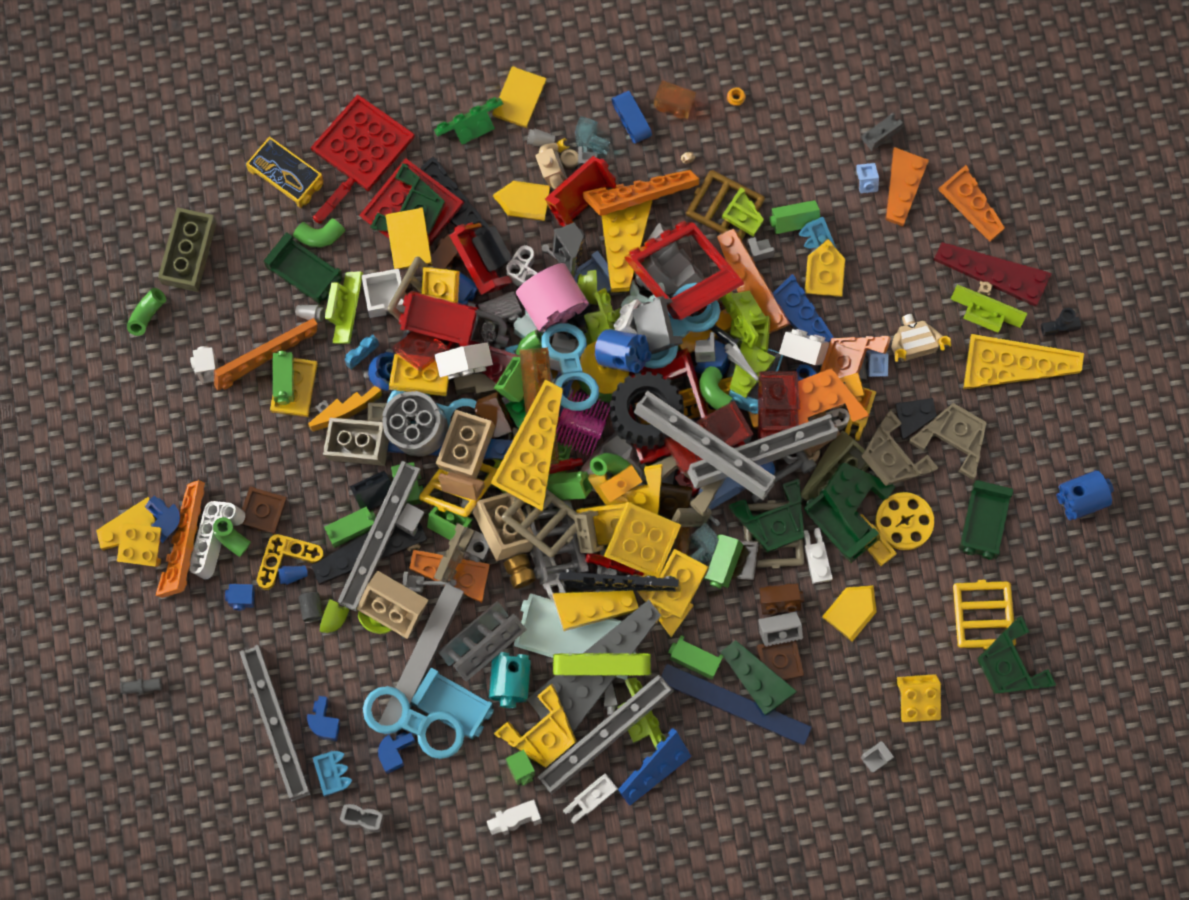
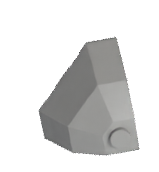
[634,223,705,294]
[581,431,648,492]

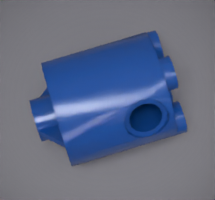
[595,329,652,373]
[1056,470,1114,520]

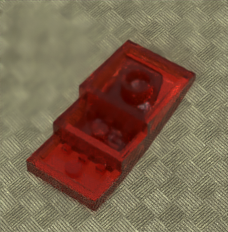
[758,371,800,439]
[664,401,753,475]

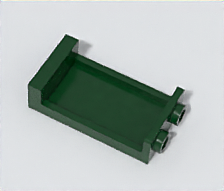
[264,232,342,304]
[959,480,1013,560]
[804,487,880,563]

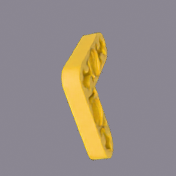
[257,534,324,590]

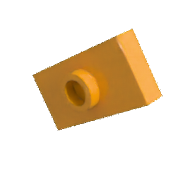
[599,465,643,502]

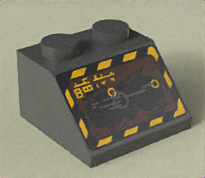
[552,223,584,278]

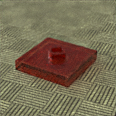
[393,332,447,372]

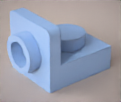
[856,163,879,193]
[866,350,889,377]

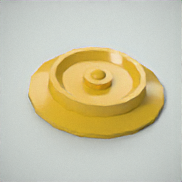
[580,341,629,394]

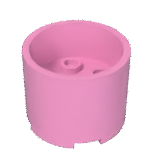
[516,263,589,333]

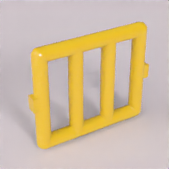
[419,463,498,517]
[953,580,1016,650]

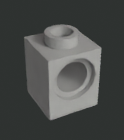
[466,531,490,563]

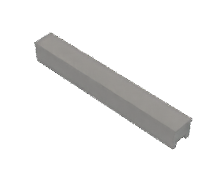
[634,391,776,499]
[687,414,838,489]
[338,461,421,612]
[379,583,464,735]
[239,645,311,801]
[538,675,674,794]

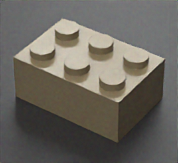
[323,418,389,466]

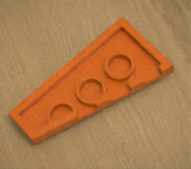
[886,147,929,227]
[939,165,1004,242]
[409,550,490,603]

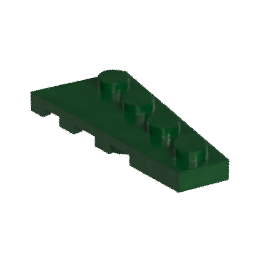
[721,640,798,716]

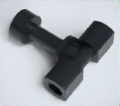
[1040,308,1081,336]

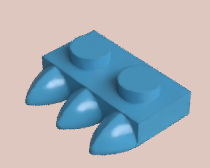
[799,217,837,253]
[345,335,379,370]
[313,751,352,797]

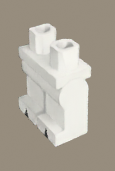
[487,800,542,835]

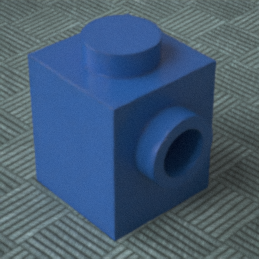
[225,584,255,611]

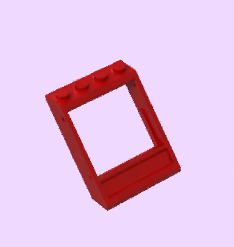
[624,221,744,320]
[629,348,709,464]

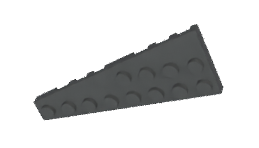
[528,600,662,733]

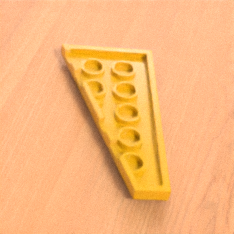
[601,200,653,293]
[963,334,1084,389]
[491,379,563,511]

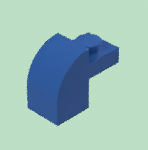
[145,495,180,543]
[307,696,341,741]
[378,732,416,774]

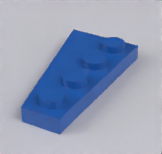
[773,274,834,342]
[618,728,692,806]

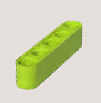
[553,653,651,675]

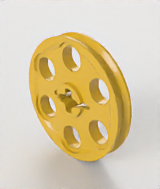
[875,492,934,550]

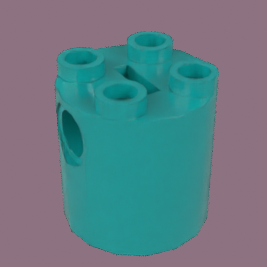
[489,652,531,708]

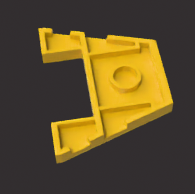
[588,464,663,515]
[494,684,576,768]

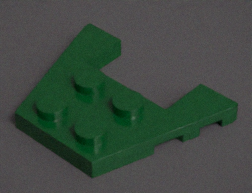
[370,163,445,236]
[822,463,896,542]
[729,478,804,552]
[977,616,1056,694]

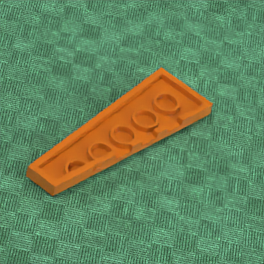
[583,170,699,216]
[717,229,790,334]
[214,318,318,391]
[156,480,205,598]

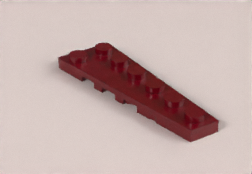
[934,242,1052,307]

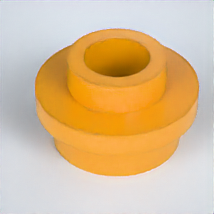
[727,88,746,106]

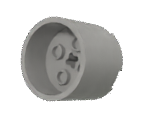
[382,391,448,457]

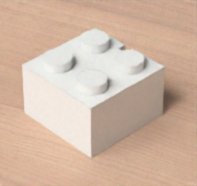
[361,269,406,318]
[779,329,830,365]
[435,342,493,379]

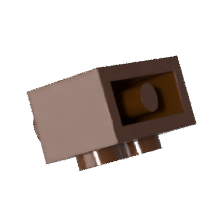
[475,392,514,439]

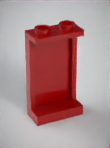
[545,156,617,227]
[449,222,512,295]
[399,291,478,346]

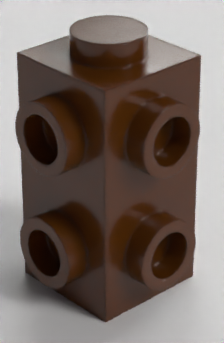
[428,234,462,270]
[759,584,804,615]

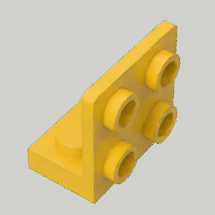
[117,523,162,567]
[897,674,941,722]

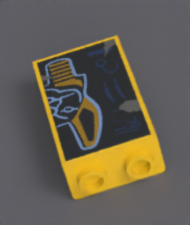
[246,136,323,208]

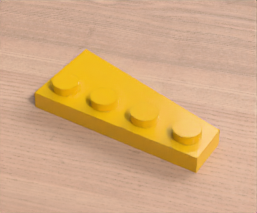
[552,591,639,631]

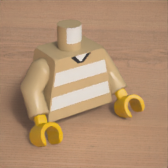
[535,138,570,191]
[891,314,951,362]

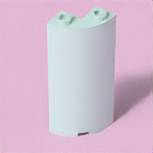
[514,593,635,680]

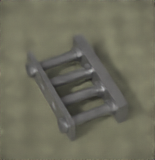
[522,499,589,585]
[438,601,526,682]

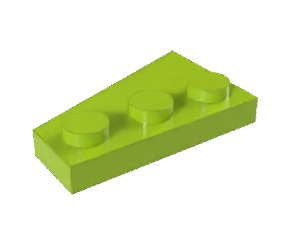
[730,340,775,398]

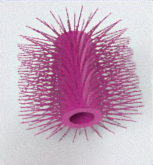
[554,389,610,457]

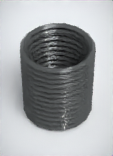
[298,592,323,622]

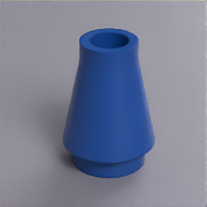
[278,565,308,585]

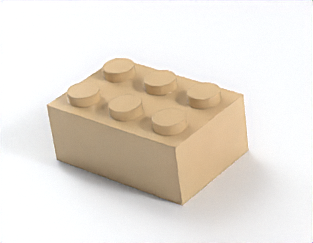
[436,410,495,479]
[473,493,534,561]
[357,571,429,639]

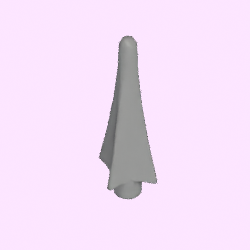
[724,343,759,381]
[604,683,618,716]

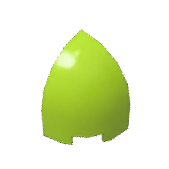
[577,270,597,305]
[320,599,349,633]

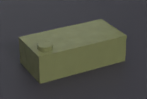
[158,207,217,292]

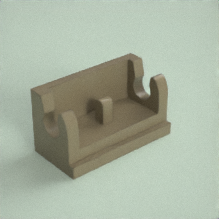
[574,510,604,553]

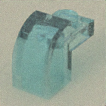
[575,116,610,154]
[690,523,718,564]

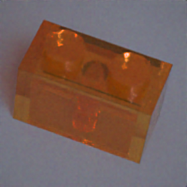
[654,80,696,119]

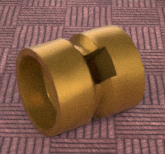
[503,554,537,589]

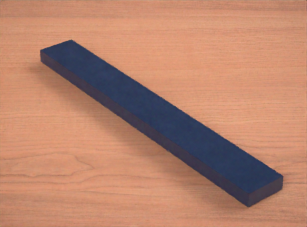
[661,664,812,746]

